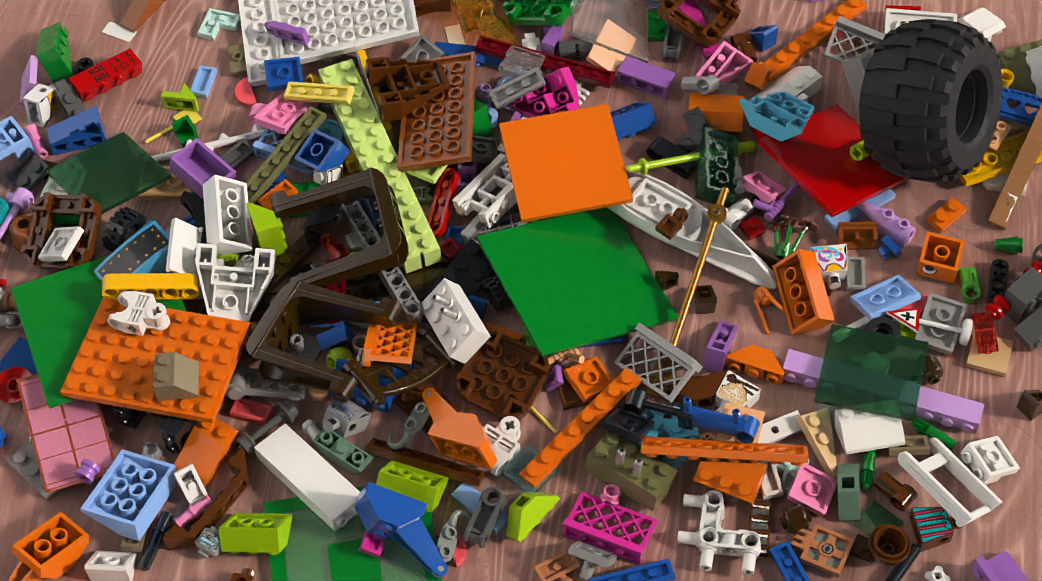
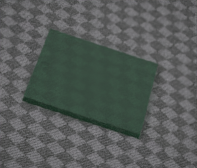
[46,132,172,215]
[814,324,929,422]

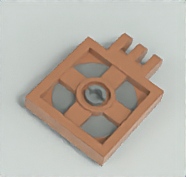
[790,523,854,578]

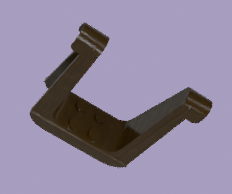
[270,167,409,287]
[246,280,403,403]

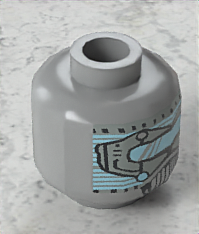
[195,526,221,559]

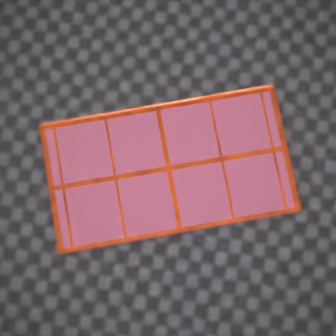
[16,374,115,493]

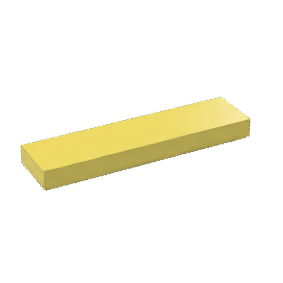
[284,82,355,105]

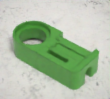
[957,267,981,305]

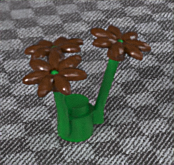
[765,214,818,259]

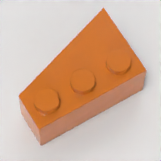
[693,461,768,505]

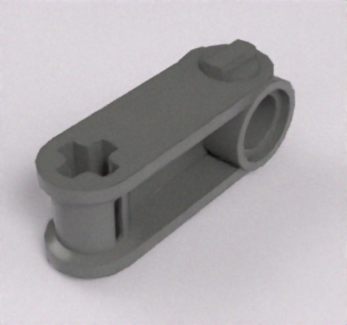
[661,22,685,62]
[463,487,508,549]

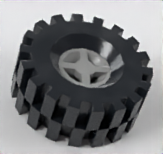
[102,207,147,252]

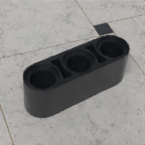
[646,137,700,179]

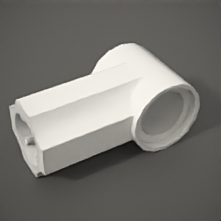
[718,198,754,231]

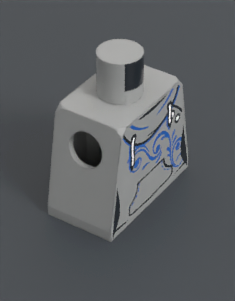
[322,399,371,438]

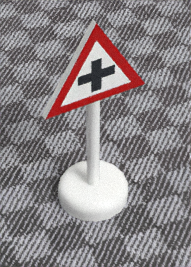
[886,307,973,346]

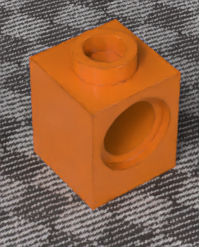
[744,61,772,91]

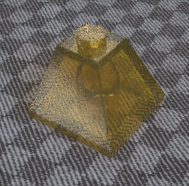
[474,13,519,45]

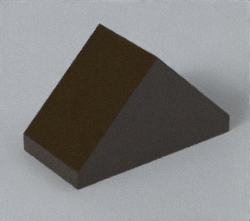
[1017,389,1042,421]

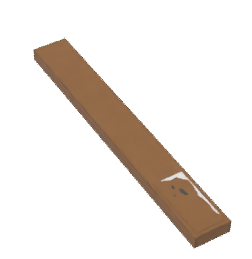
[987,104,1042,230]

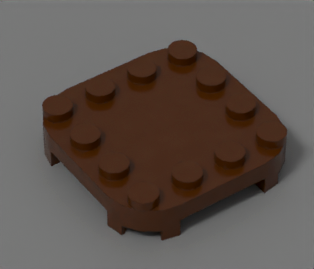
[456,329,549,421]

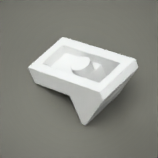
[174,463,208,506]

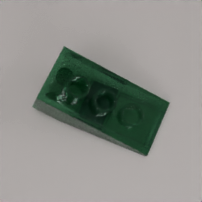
[695,126,739,208]

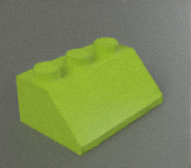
[246,203,288,261]
[376,460,449,512]
[219,513,293,555]

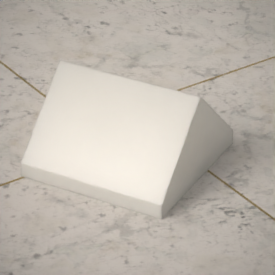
[85,551,137,581]

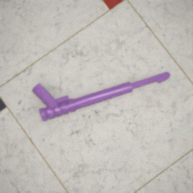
[752,182,801,221]

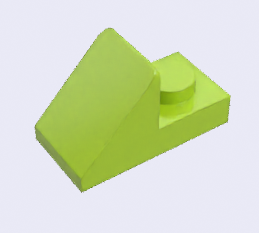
[161,83,199,112]

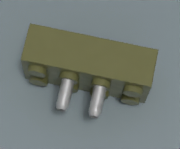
[585,433,678,511]

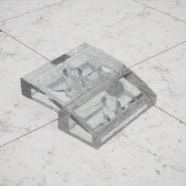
[498,45,545,78]

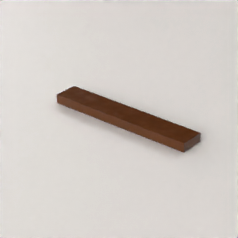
[365,438,486,487]

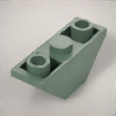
[312,428,373,473]
[837,464,860,522]

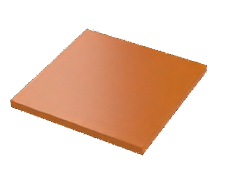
[499,104,633,223]

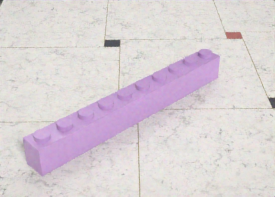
[782,349,984,434]

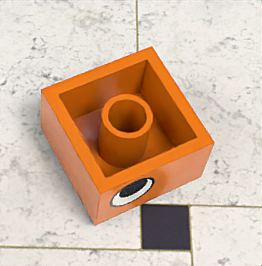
[916,231,965,284]

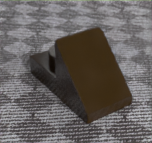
[694,285,717,314]

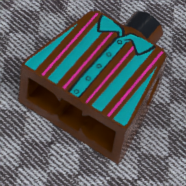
[909,507,962,552]

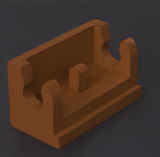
[836,221,878,250]

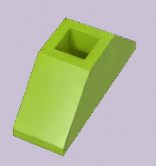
[506,492,560,542]

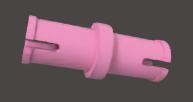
[25,124,48,159]
[173,495,213,528]

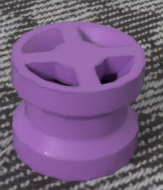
[74,459,101,484]

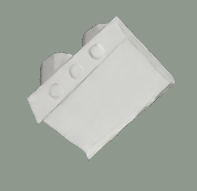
[958,8,1006,42]

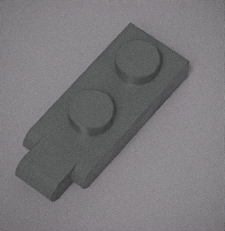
[54,79,86,118]

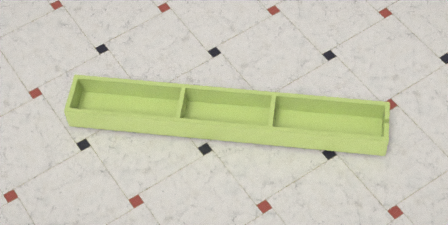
[318,59,442,273]

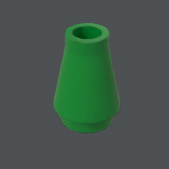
[995,236,1023,255]

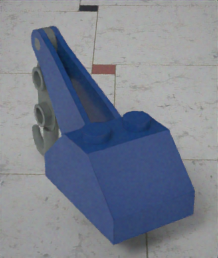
[354,482,472,579]

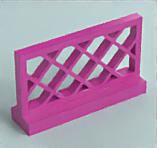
[562,491,658,565]

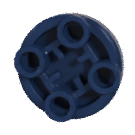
[361,198,380,229]

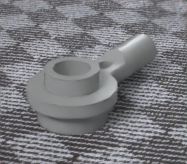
[142,442,163,460]

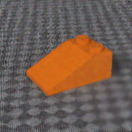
[174,418,239,488]

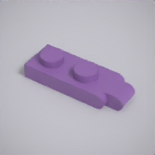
[264,21,310,46]

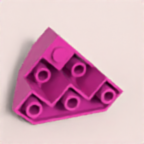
[511,67,579,117]

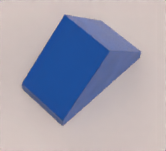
[749,25,778,52]

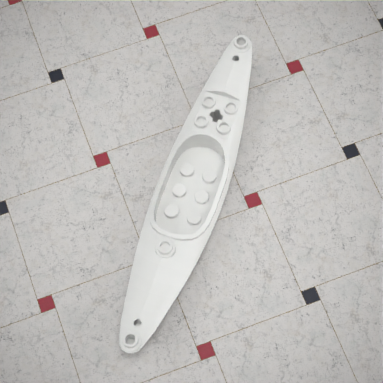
[607,166,778,290]

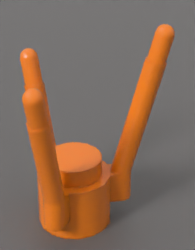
[753,286,785,334]

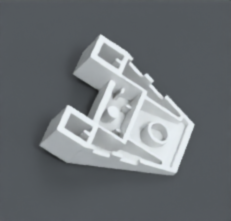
[195,243,275,322]

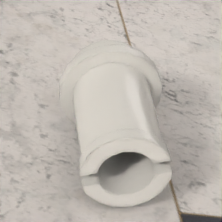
[302,419,320,440]

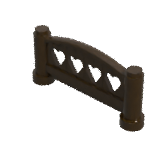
[341,323,460,407]

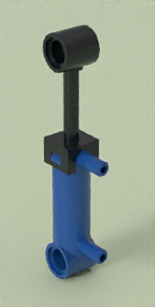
[623,388,760,444]

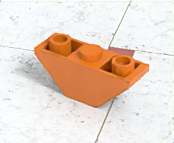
[725,344,785,385]

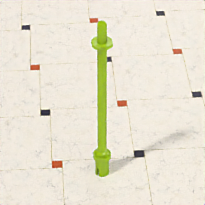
[626,141,755,175]

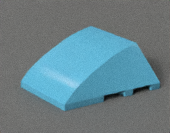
[740,91,815,142]

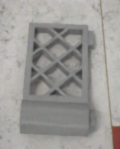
[225,362,307,401]

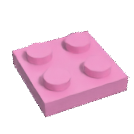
[742,170,788,203]
[786,463,838,517]

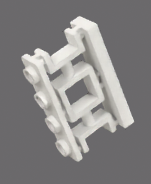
[452,153,517,228]

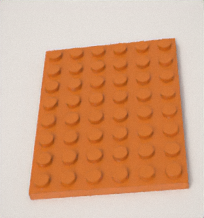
[60,297,252,424]

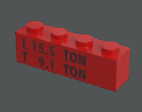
[69,48,142,103]

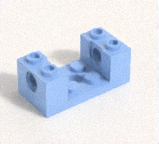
[0,116,34,162]

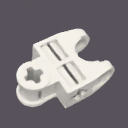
[107,291,170,336]
[484,416,521,476]

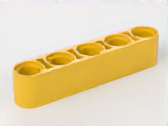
[102,273,199,300]

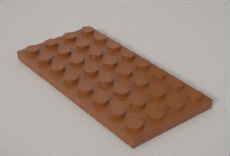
[397,51,476,172]

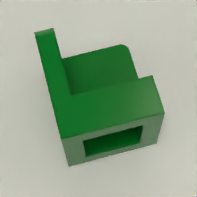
[172,115,199,148]

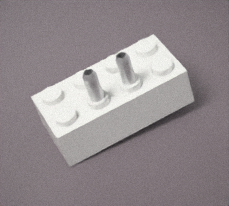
[421,278,491,364]

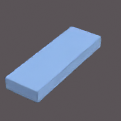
[451,482,508,534]

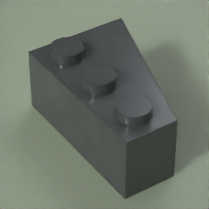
[1014,306,1042,352]

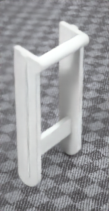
[898,437,1002,527]

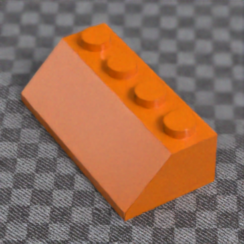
[772,249,835,335]

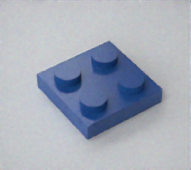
[264,57,303,92]

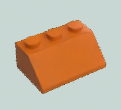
[687,92,744,133]

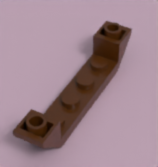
[162,448,250,550]

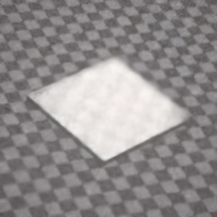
[571,0,648,63]

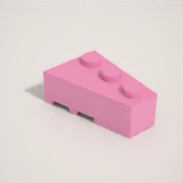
[695,41,753,94]

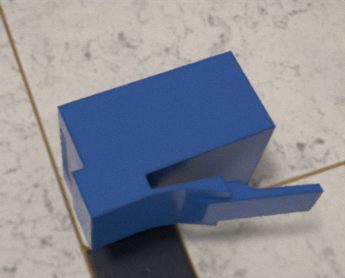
[311,321,355,351]

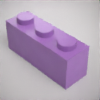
[617,56,675,99]

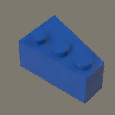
[47,106,107,155]

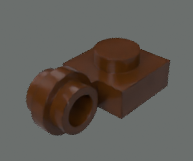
[655,207,689,240]

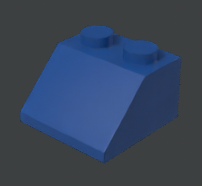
[294,128,350,172]

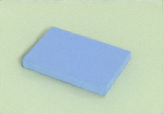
[850,275,921,321]

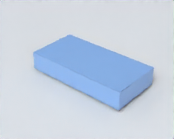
[190,65,217,99]

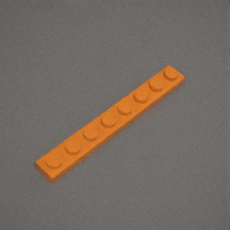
[764,0,867,82]
[519,368,641,489]

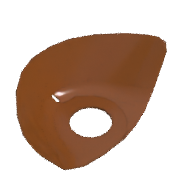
[9,211,34,254]

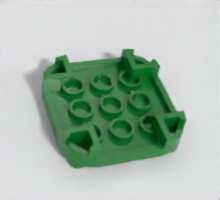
[503,0,578,27]

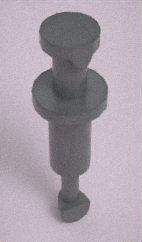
[732,157,745,194]

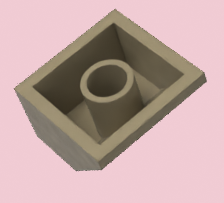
[153,352,199,401]

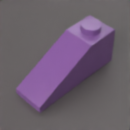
[702,321,738,372]

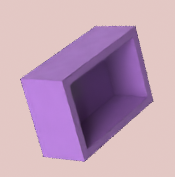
[169,138,236,199]

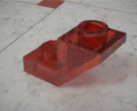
[971,312,999,354]

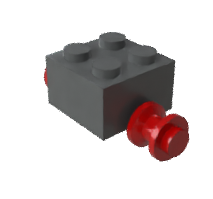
[985,260,1042,324]

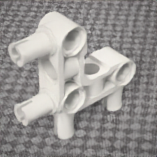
[678,490,761,576]

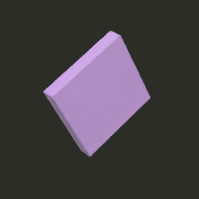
[20,55,38,105]

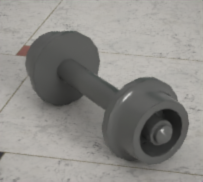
[235,399,299,456]

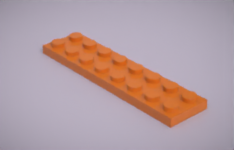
[641,436,808,466]

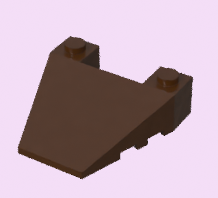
[365,57,450,122]

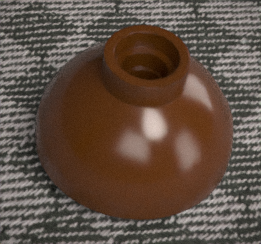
[868,524,911,565]

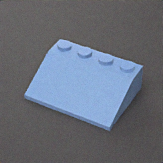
[80,449,177,541]

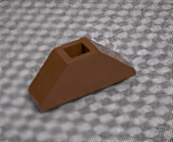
[668,371,726,408]

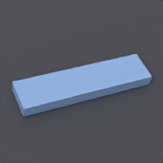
[824,189,896,232]

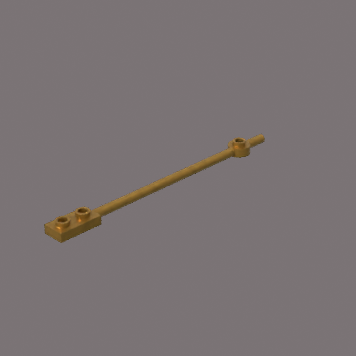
[646,187,729,400]

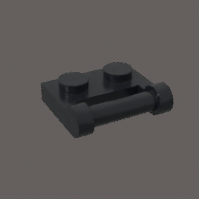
[5,147,52,192]

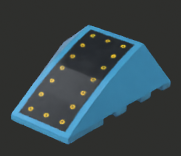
[94,220,174,282]

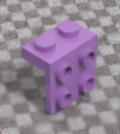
[971,551,1029,581]

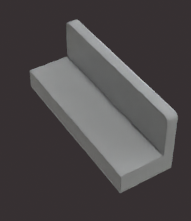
[489,67,546,109]

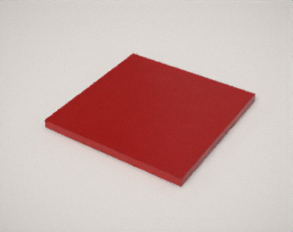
[758,104,909,218]

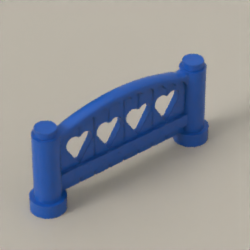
[999,87,1042,127]

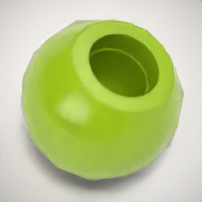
[326,347,353,370]

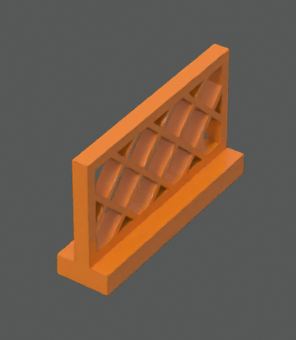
[362,321,418,367]

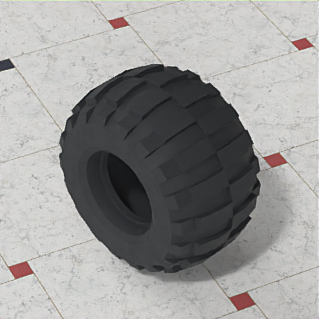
[859,19,1002,183]

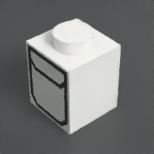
[313,164,343,185]

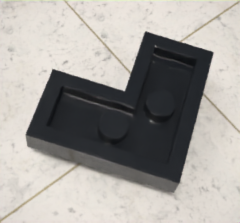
[675,106,716,153]

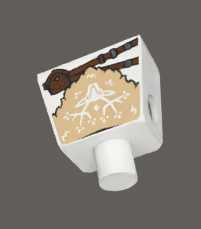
[714,370,761,413]

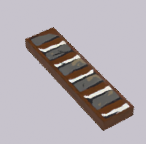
[748,489,772,557]

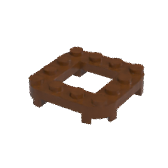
[657,0,741,48]
[21,192,102,270]

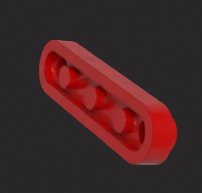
[428,168,459,238]

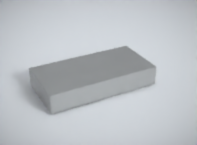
[845,256,866,292]

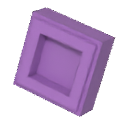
[544,365,563,392]

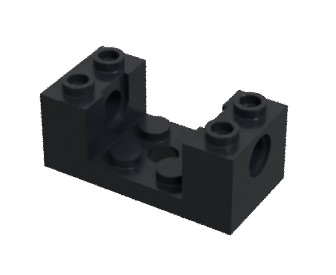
[113,406,198,454]

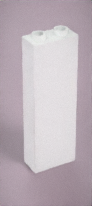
[254,424,360,531]

